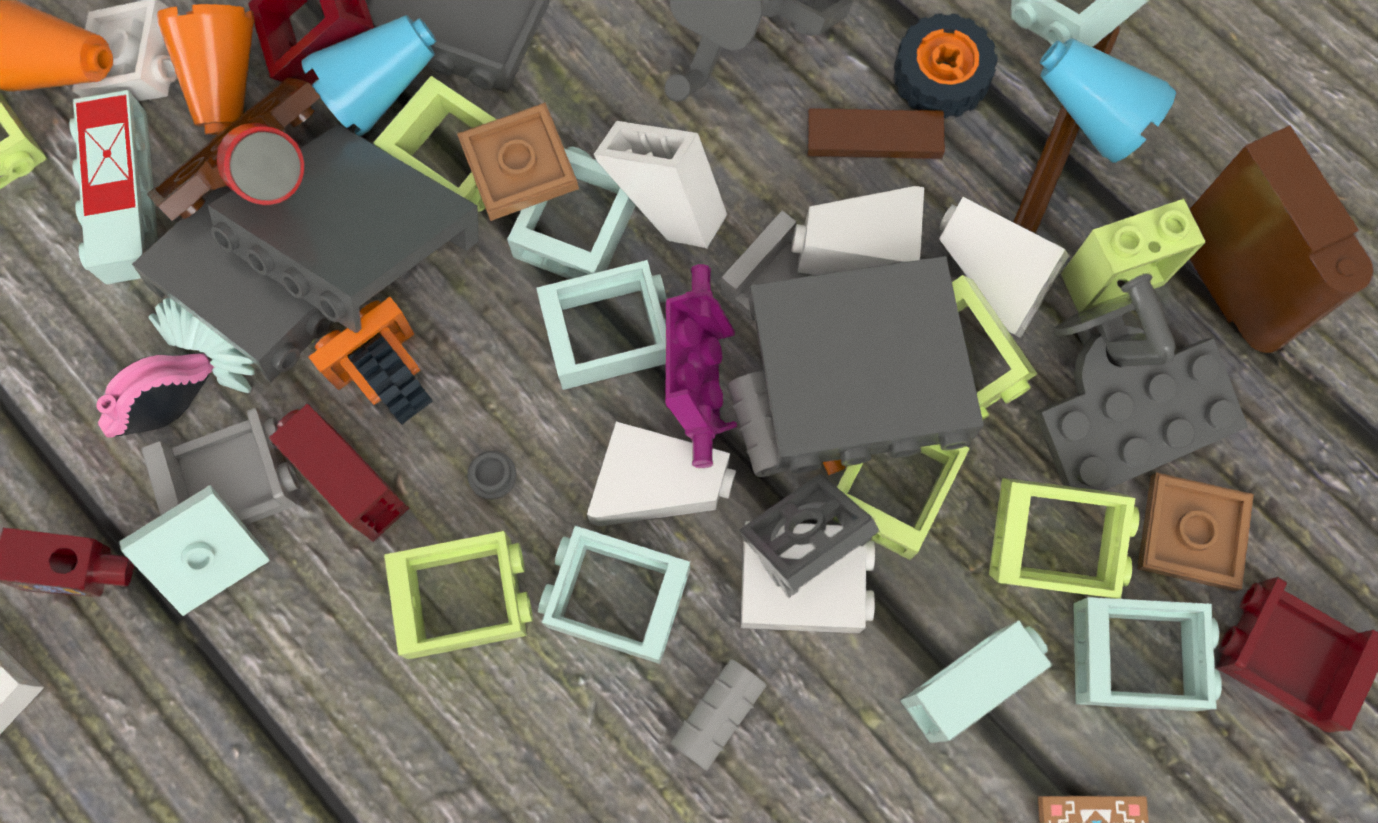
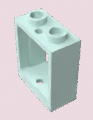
[1011,0,1149,47]
[507,147,636,279]
[536,260,667,390]
[538,526,690,664]
[1073,597,1222,711]
[900,621,1052,743]

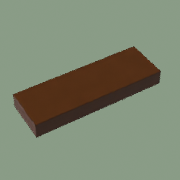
[807,108,945,159]

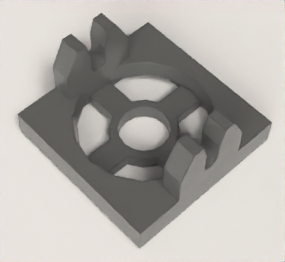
[739,474,879,598]

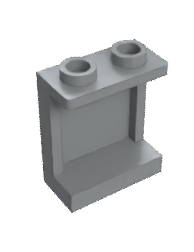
[721,211,815,321]
[141,407,299,525]

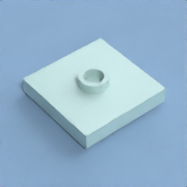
[120,485,270,616]

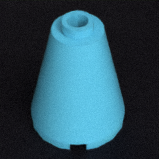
[302,15,437,136]
[1040,38,1176,163]

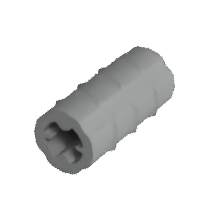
[728,372,791,477]
[671,659,767,771]

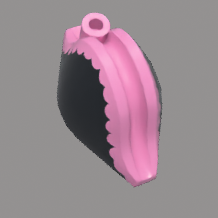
[96,354,214,438]

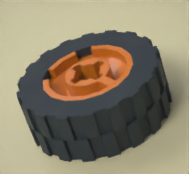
[893,13,998,119]

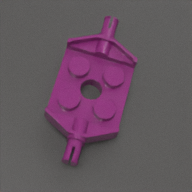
[666,264,737,468]

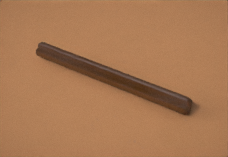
[1013,26,1120,234]

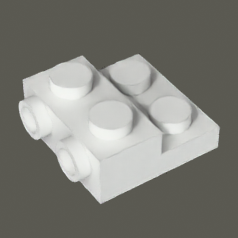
[72,0,180,101]

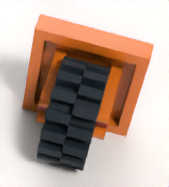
[308,297,433,425]

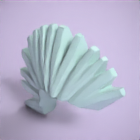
[148,298,255,393]

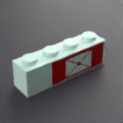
[70,90,158,285]

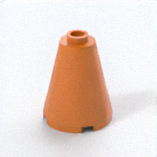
[0,0,113,92]
[157,4,254,135]

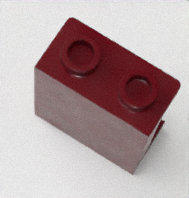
[1216,576,1378,732]

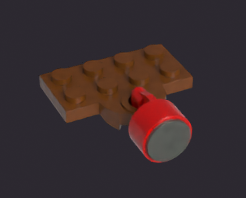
[147,77,320,221]

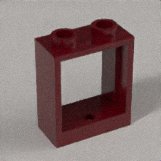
[248,0,375,85]
[269,403,410,542]

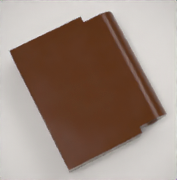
[1189,125,1373,353]

